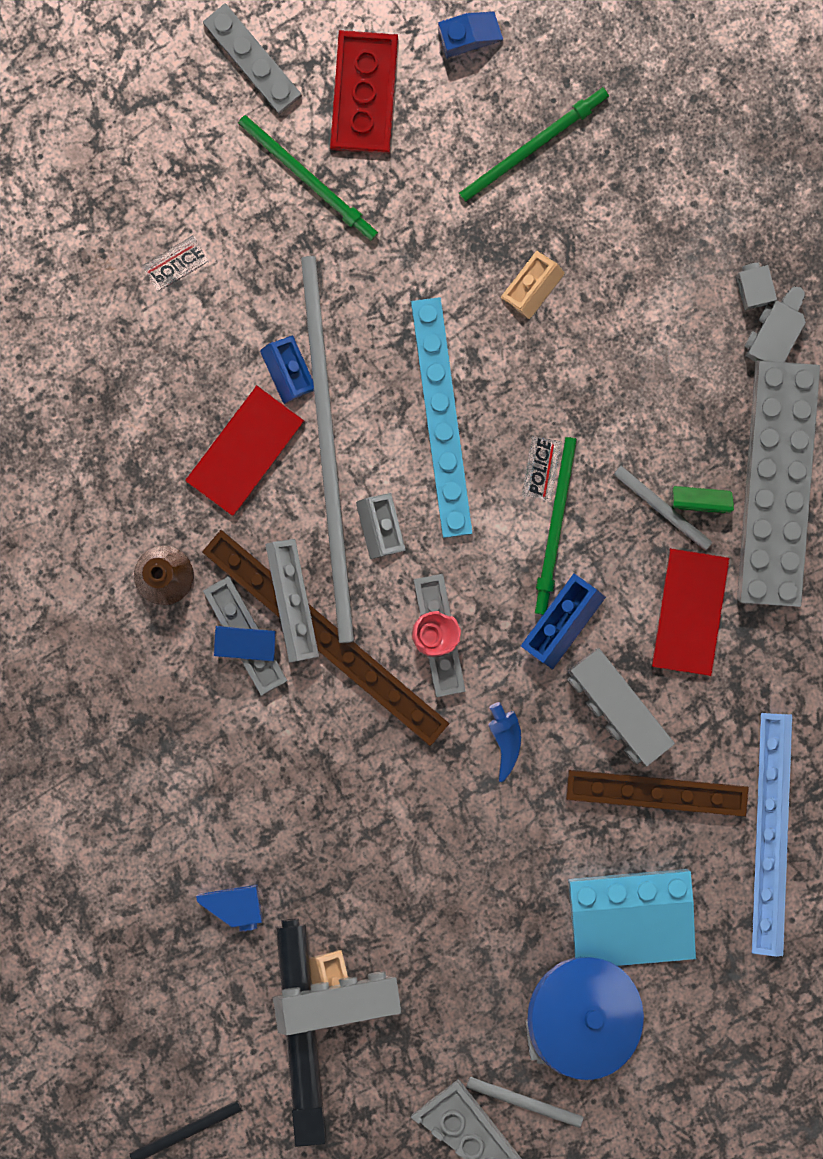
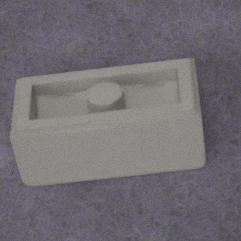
[356,493,406,559]

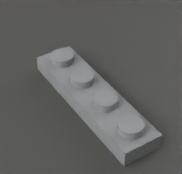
[203,3,302,114]
[265,539,319,663]
[414,574,466,697]
[203,576,288,696]

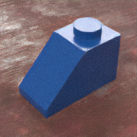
[438,11,503,58]
[196,884,263,931]

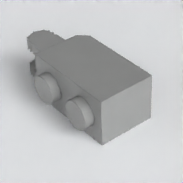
[744,286,806,362]

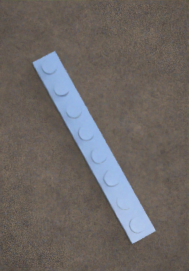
[752,713,792,957]

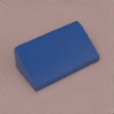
[260,335,314,404]
[214,626,277,661]

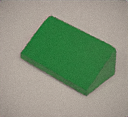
[671,486,734,514]

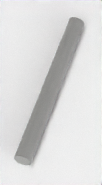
[613,466,712,551]
[466,1077,584,1128]

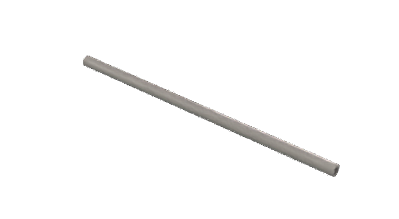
[301,256,354,643]

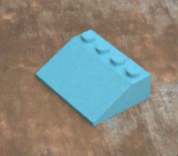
[568,869,696,966]

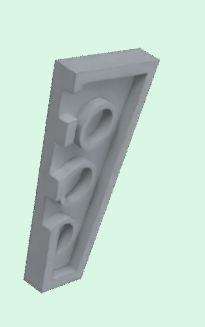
[411,1079,522,1159]

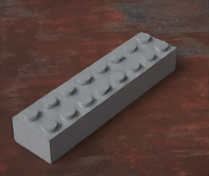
[737,361,820,607]

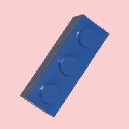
[521,573,606,669]

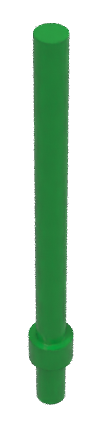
[459,87,609,202]
[238,115,379,241]
[535,437,577,615]

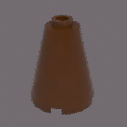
[134,546,194,605]

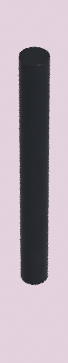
[129,1100,243,1159]

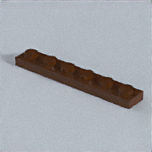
[566,769,749,817]

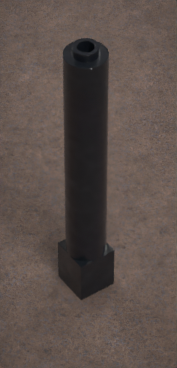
[276,919,326,1147]

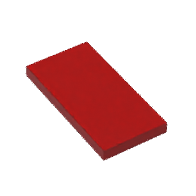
[330,30,398,154]
[185,385,305,517]
[651,548,730,676]

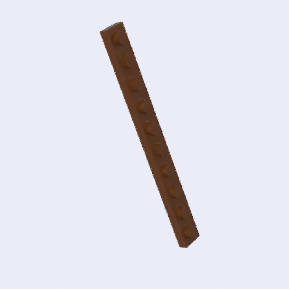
[202,530,450,746]

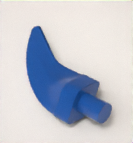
[488,702,521,783]

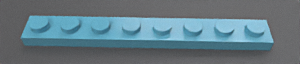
[411,297,473,538]

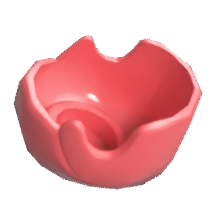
[412,611,461,657]

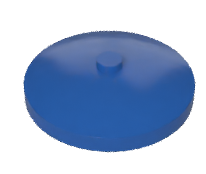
[528,957,644,1080]

